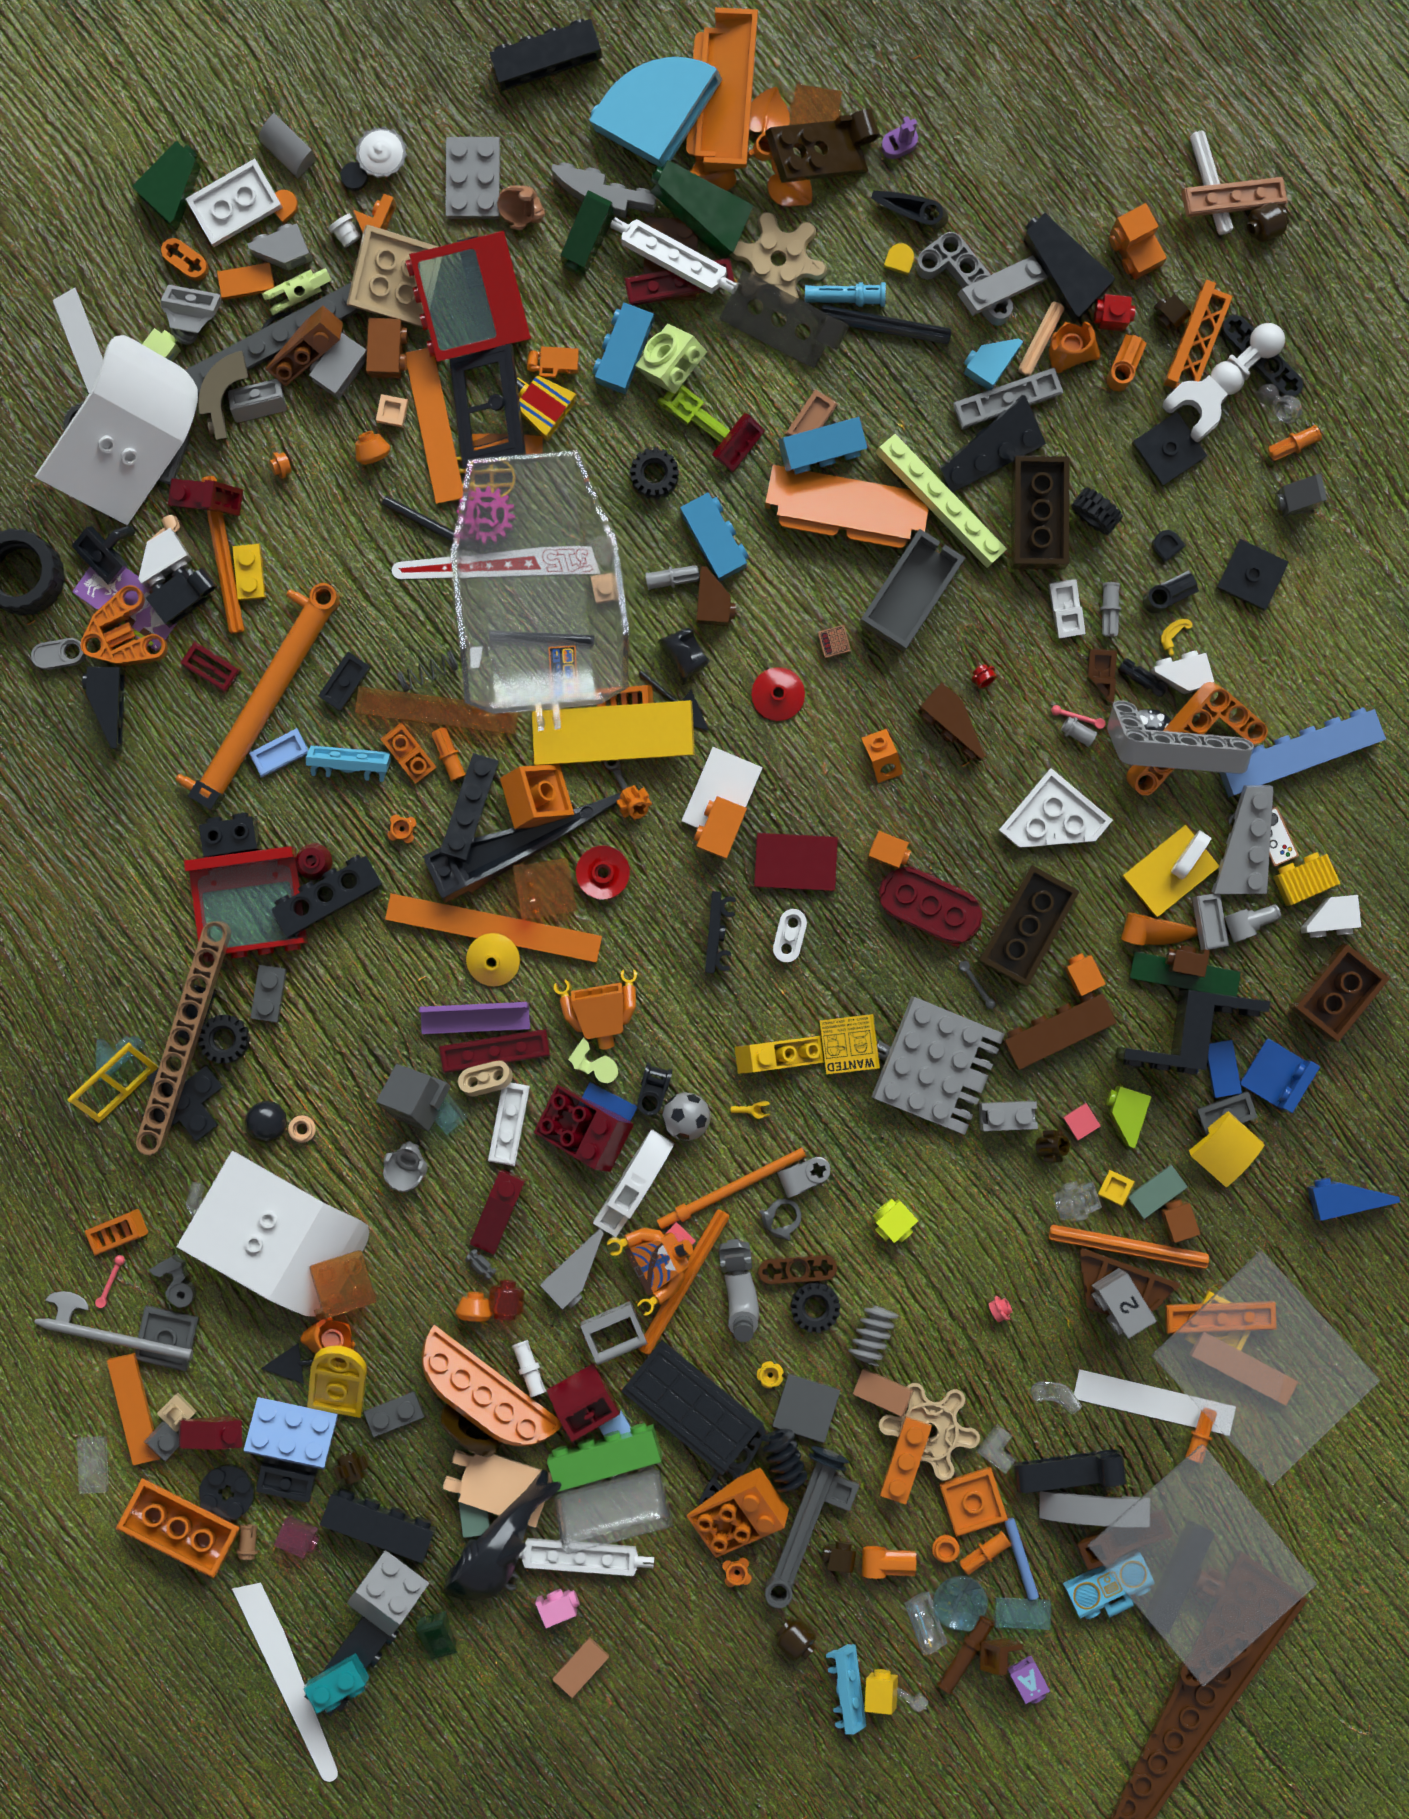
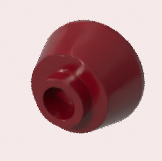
[296,843,333,880]

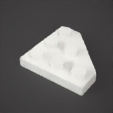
[998,768,1113,848]

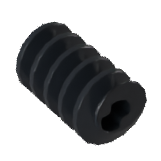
[761,1429,808,1492]

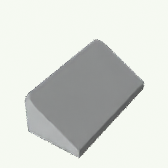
[228,379,287,423]

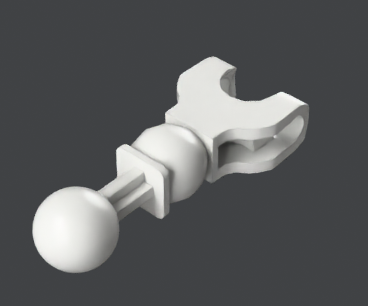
[1162,323,1285,442]

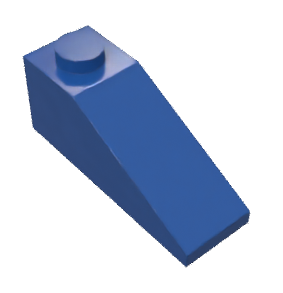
[1307,1178,1400,1221]

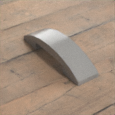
[1039,1490,1150,1527]

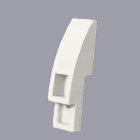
[593,1129,674,1237]

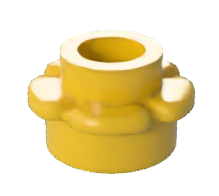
[757,1361,783,1388]

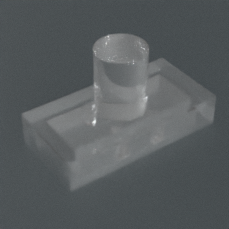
[77,1436,109,1494]

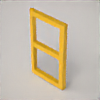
[67,1042,158,1123]

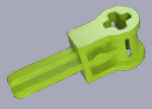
[657,384,730,443]

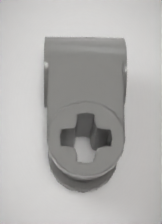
[777,1157,830,1198]

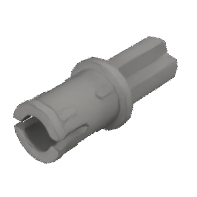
[645,565,700,590]
[1100,582,1122,637]

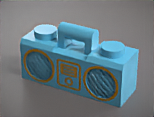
[1063,1549,1154,1619]

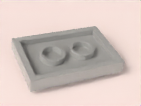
[446,137,500,219]

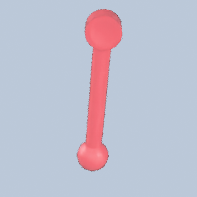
[1051,705,1106,729]
[95,1255,125,1308]

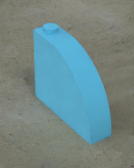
[589,57,722,167]

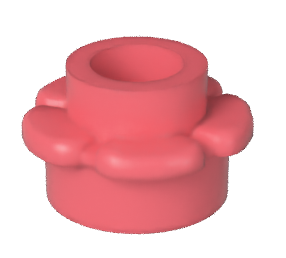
[989,1296,1013,1322]

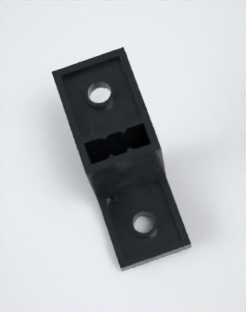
[1116,990,1271,1075]

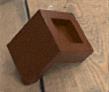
[980,1638,1023,1675]

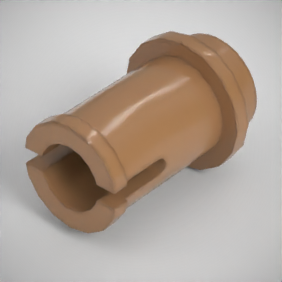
[236,1524,258,1560]

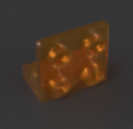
[512,858,577,920]
[309,1250,376,1320]

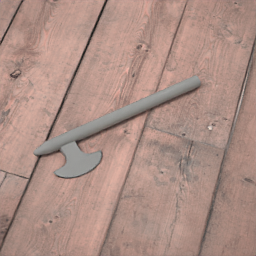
[34,1291,193,1361]

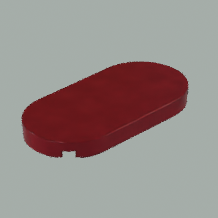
[879,867,982,944]

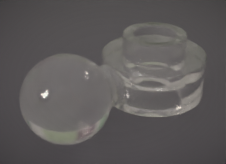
[1257,384,1303,424]

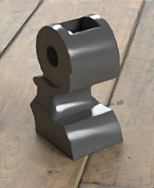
[149,1254,197,1307]

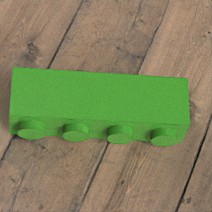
[547,1423,663,1492]

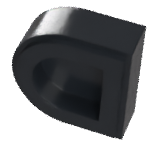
[1152,530,1186,563]

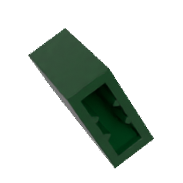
[132,141,201,231]
[560,190,614,275]

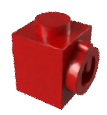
[1094,294,1135,332]

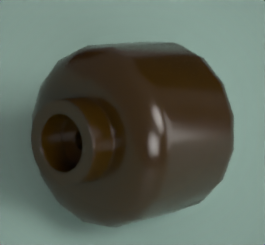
[1247,202,1289,243]
[775,1619,816,1661]

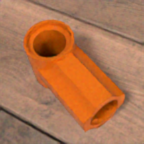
[1106,334,1147,392]
[862,1546,916,1579]

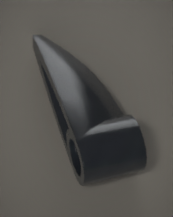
[871,190,949,230]

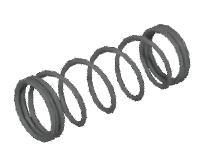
[397,650,459,692]

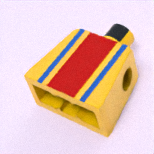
[517,376,577,441]

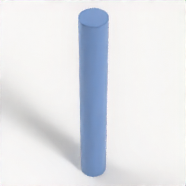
[1004,1518,1039,1600]

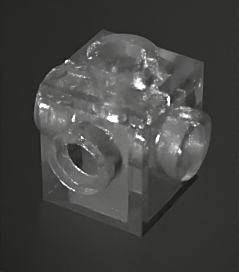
[1053,1181,1102,1222]

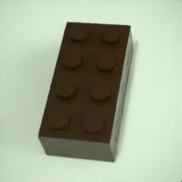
[1011,456,1070,570]
[977,865,1080,987]

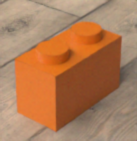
[694,796,747,860]

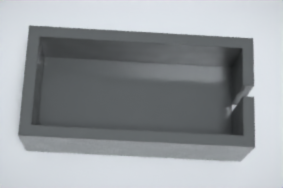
[859,529,965,652]

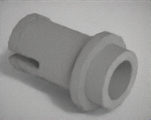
[1061,717,1097,747]

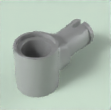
[1224,904,1281,942]

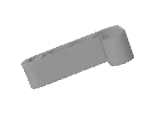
[916,232,1013,326]

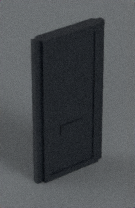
[622,1340,764,1475]

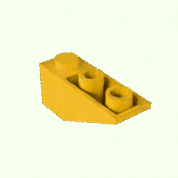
[735,1036,824,1074]

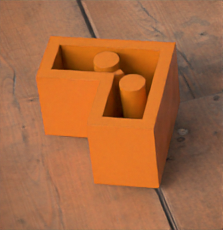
[1109,203,1167,280]

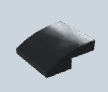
[256,1457,318,1503]

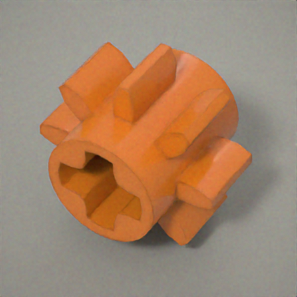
[616,785,652,820]

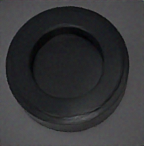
[340,162,368,191]

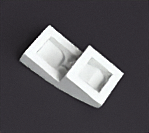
[1048,579,1086,638]

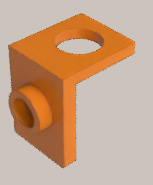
[861,729,903,783]

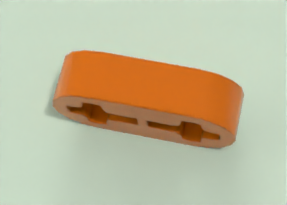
[161,238,209,281]

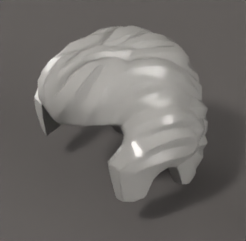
[383,1141,428,1193]

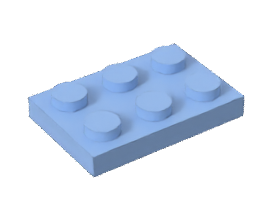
[244,1397,338,1470]

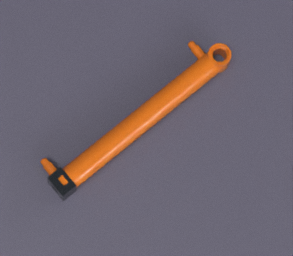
[175,583,340,812]

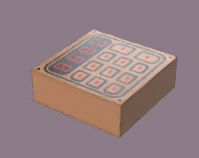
[818,625,851,659]

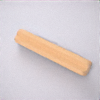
[1018,301,1065,377]

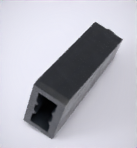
[1024,213,1115,323]

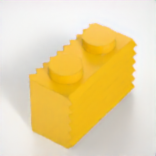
[1273,852,1341,906]

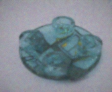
[933,1576,988,1631]

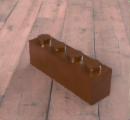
[1002,991,1117,1070]

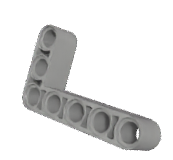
[1107,701,1254,773]

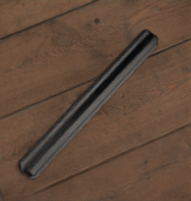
[820,305,952,344]

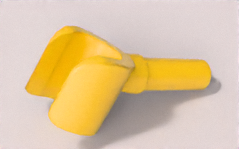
[731,1101,770,1119]

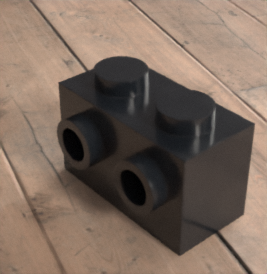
[199,813,262,858]

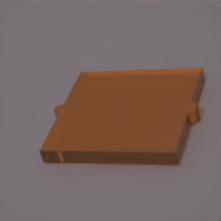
[790,84,842,125]

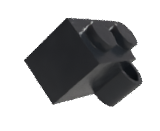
[146,567,217,628]

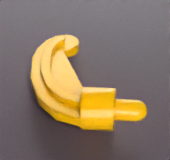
[1161,619,1193,656]

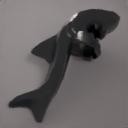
[444,1470,562,1601]

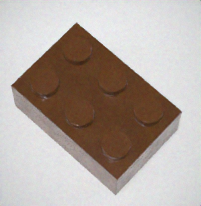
[1289,944,1390,1042]

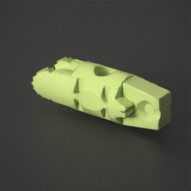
[262,268,331,315]

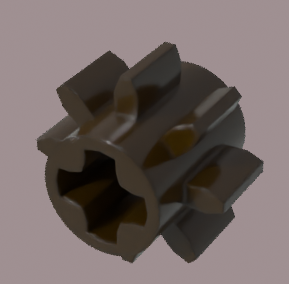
[1036,1130,1070,1163]
[333,1451,369,1485]

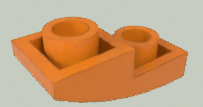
[381,722,436,784]

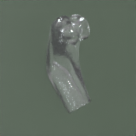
[1031,1381,1082,1414]

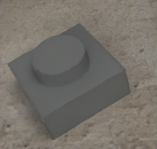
[144,1421,179,1461]
[825,1474,860,1511]

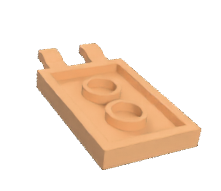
[443,1449,552,1528]

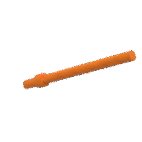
[657,1147,807,1230]

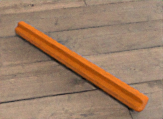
[201,476,244,634]
[638,1209,729,1355]
[1048,1225,1209,1269]

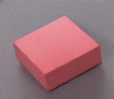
[1062,1103,1101,1140]

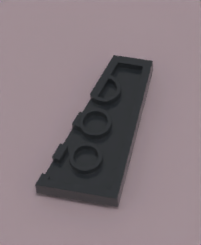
[938,394,1046,493]

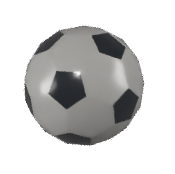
[662,1092,711,1141]

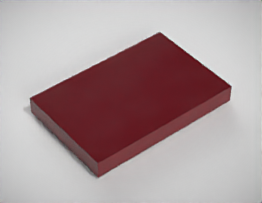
[754,833,838,891]

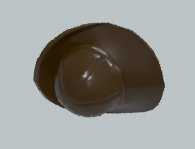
[441,1403,503,1457]

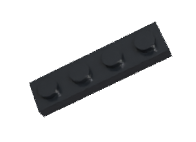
[440,753,499,862]

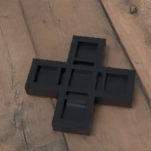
[142,1061,224,1141]

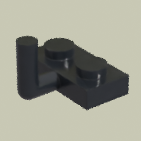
[72,526,135,585]

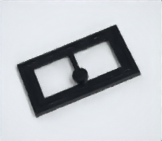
[449,344,526,469]

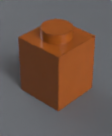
[1160,1199,1201,1243]

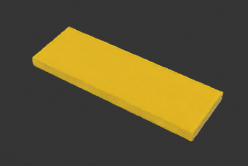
[532,700,695,766]

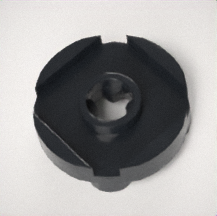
[199,1464,255,1521]

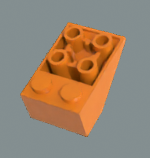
[687,1468,789,1558]

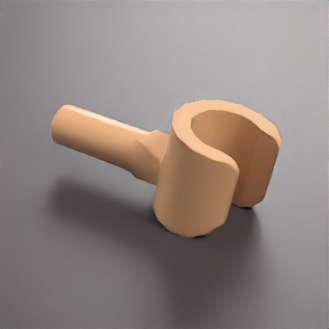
[147,515,180,542]

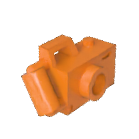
[527,346,579,378]

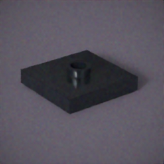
[1132,412,1207,487]
[1216,539,1289,611]

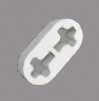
[1171,830,1211,880]

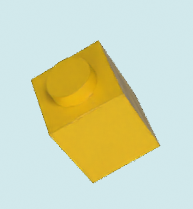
[865,1669,898,1715]

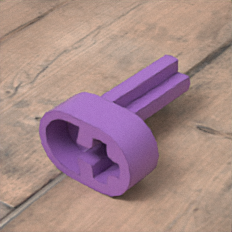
[881,116,918,159]

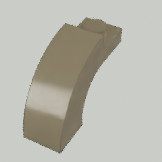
[199,350,248,439]

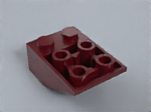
[533,1084,634,1172]

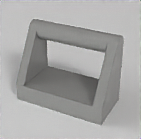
[580,1301,648,1365]

